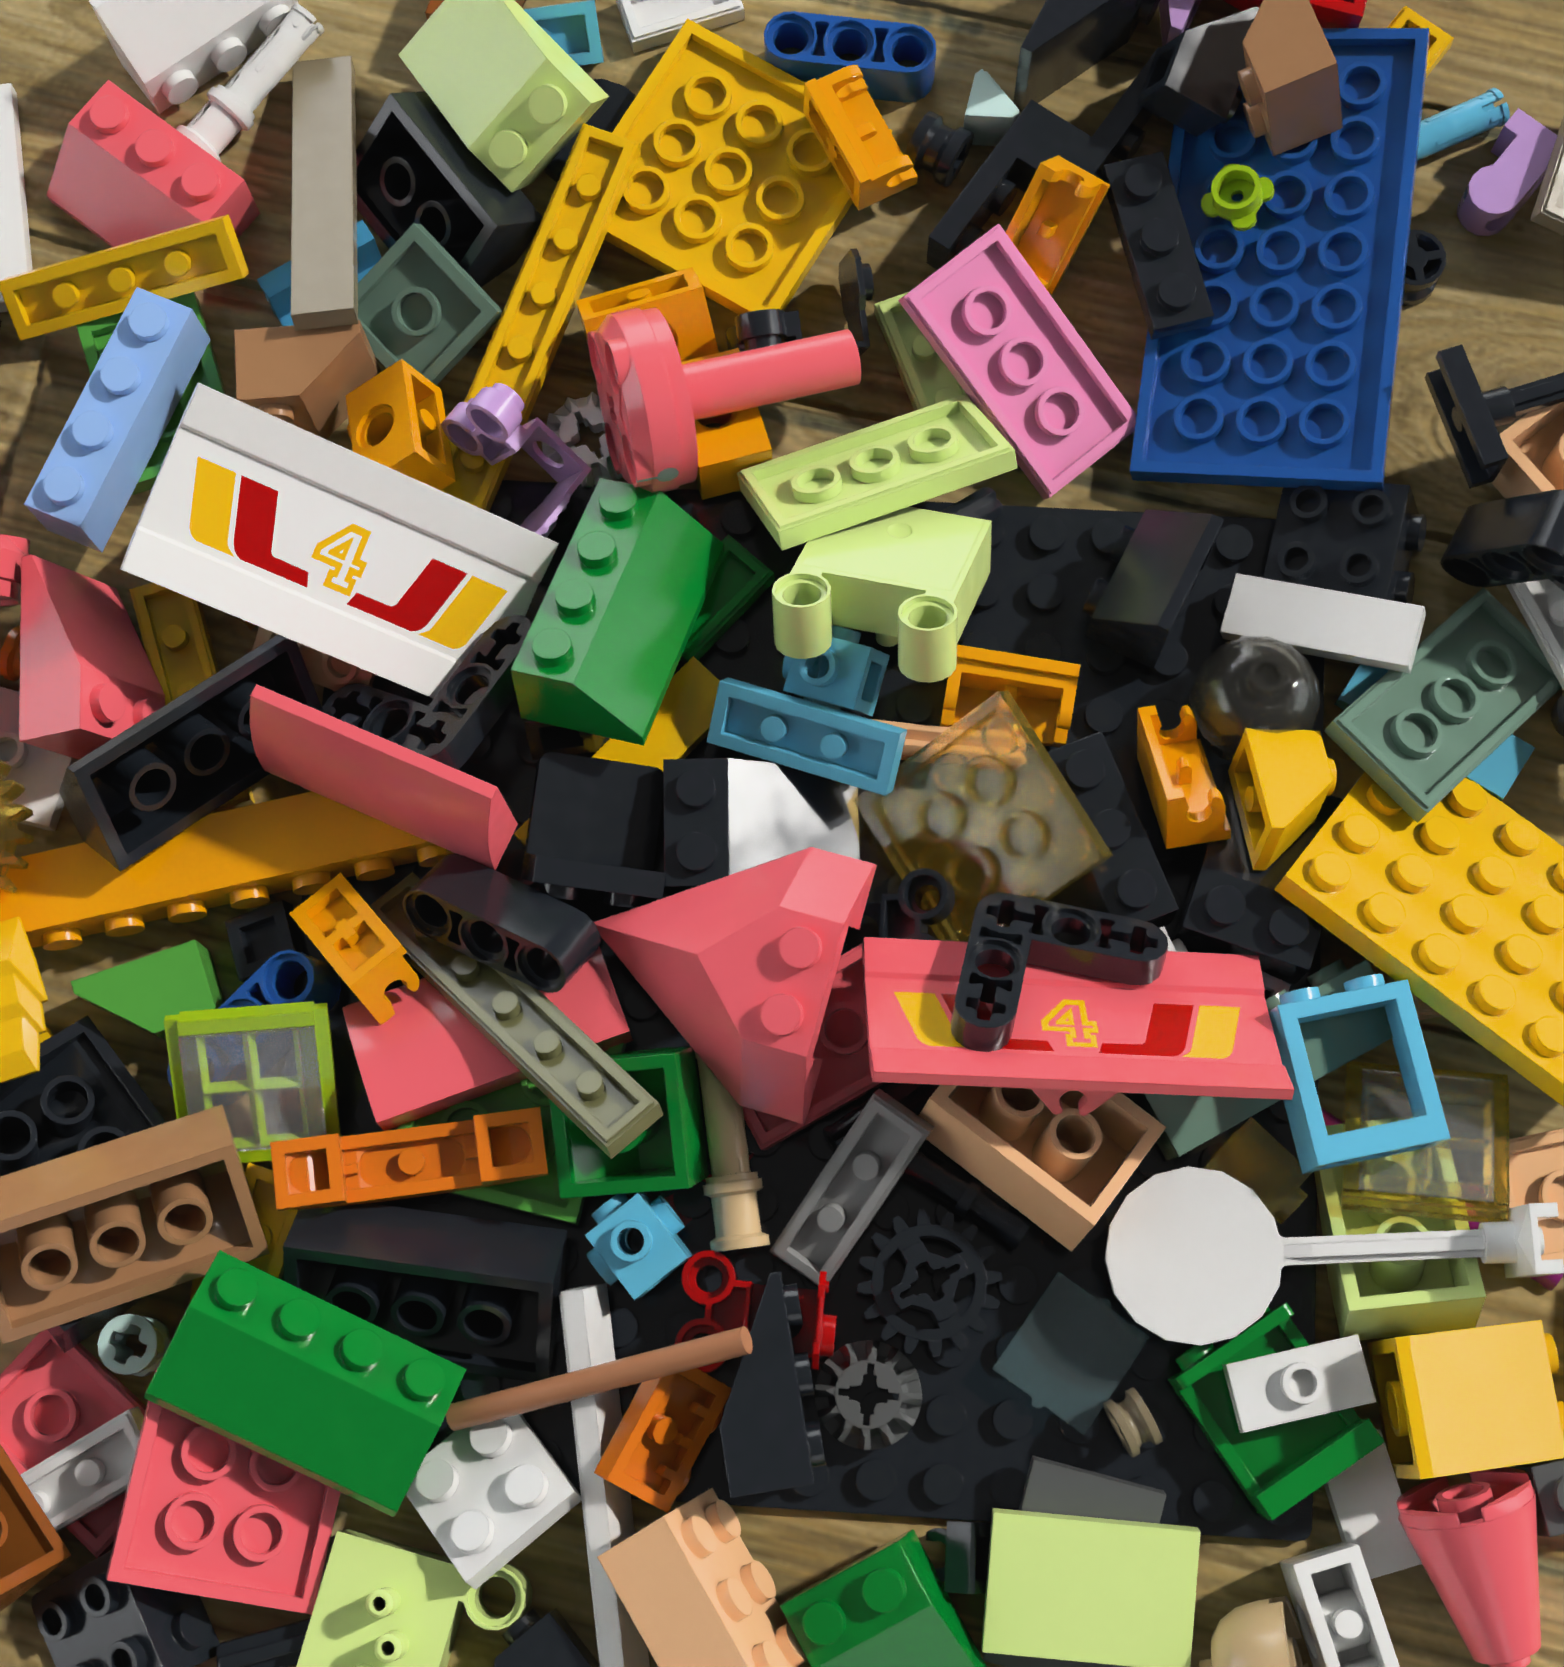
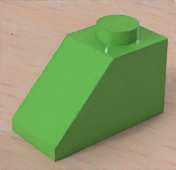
[71,940,225,1041]

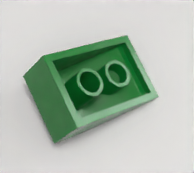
[780,1529,987,1667]

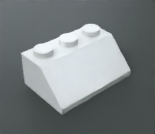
[89,0,299,114]

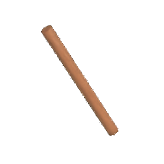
[446,1326,753,1431]

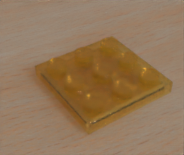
[853,691,1113,942]

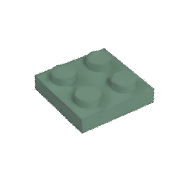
[358,223,503,385]

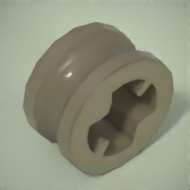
[1103,1387,1163,1458]

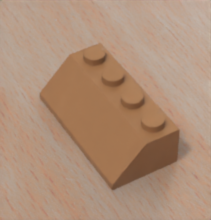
[0,1104,270,1345]

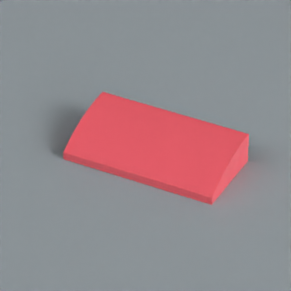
[249,684,518,870]
[342,947,633,1131]

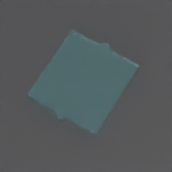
[992,1272,1150,1435]

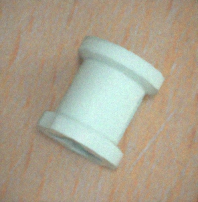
[97,1313,172,1377]

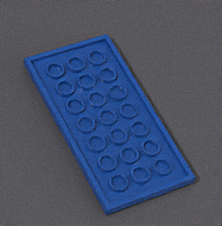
[1130,28,1429,491]

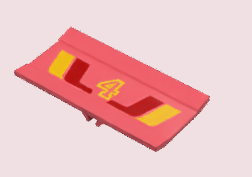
[862,937,1295,1116]

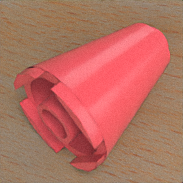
[1396,1467,1541,1667]

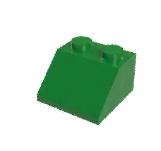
[549,1046,709,1199]

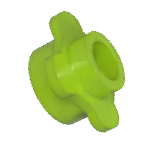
[1201,164,1274,231]

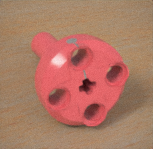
[587,308,861,493]

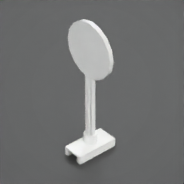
[1105,1166,1564,1346]

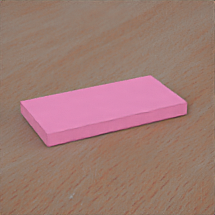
[898,223,1137,500]

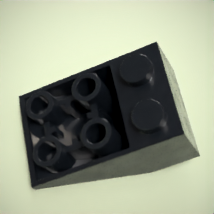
[719,1272,826,1498]

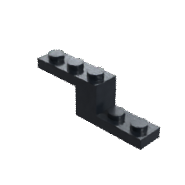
[926,47,1161,270]

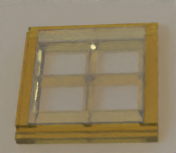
[1341,1061,1510,1222]

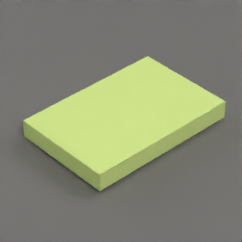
[981,1508,1201,1667]

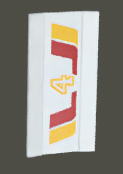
[120,383,559,705]

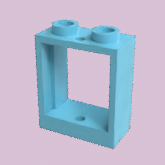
[1269,974,1450,1174]

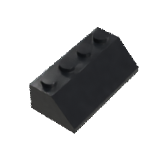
[59,634,324,872]
[283,1203,567,1382]

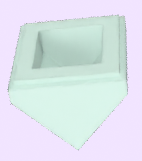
[964,69,1019,146]

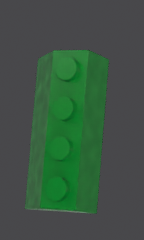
[511,478,725,746]
[144,1250,467,1517]

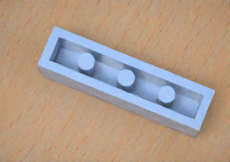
[24,287,211,552]

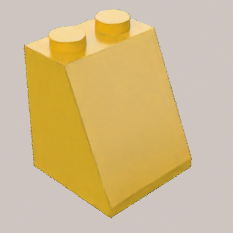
[1367,1320,1564,1480]

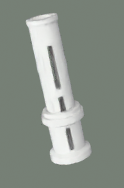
[176,3,325,162]

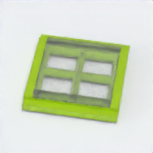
[164,1001,342,1163]

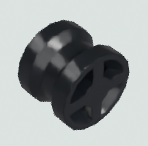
[905,111,974,187]
[1402,230,1446,306]

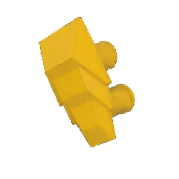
[0,916,53,1084]

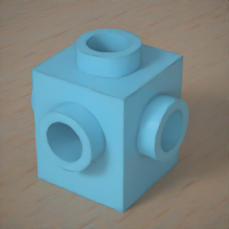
[782,625,890,717]
[585,1193,693,1300]

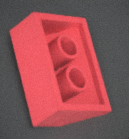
[46,80,260,247]

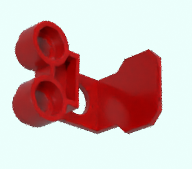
[675,1250,837,1374]

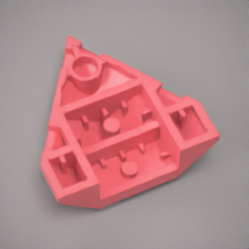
[594,847,877,1124]

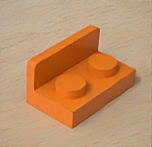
[594,1368,732,1513]

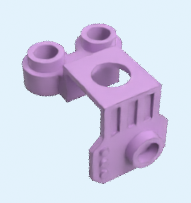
[442,383,592,538]

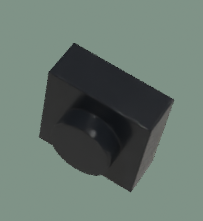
[225,899,305,982]

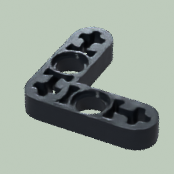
[322,615,532,770]
[951,893,1168,1052]

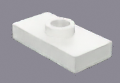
[1222,1334,1376,1433]

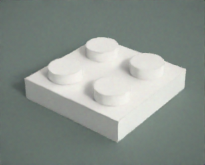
[406,1414,582,1590]

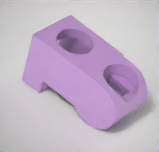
[1457,108,1557,236]

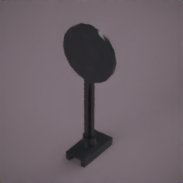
[1425,344,1564,489]

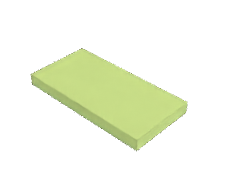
[737,394,1018,551]

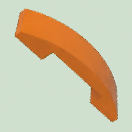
[270,1107,548,1211]

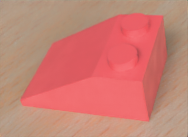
[19,554,165,760]

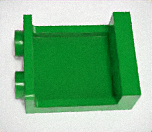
[1168,1302,1385,1520]

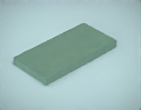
[1324,587,1562,823]

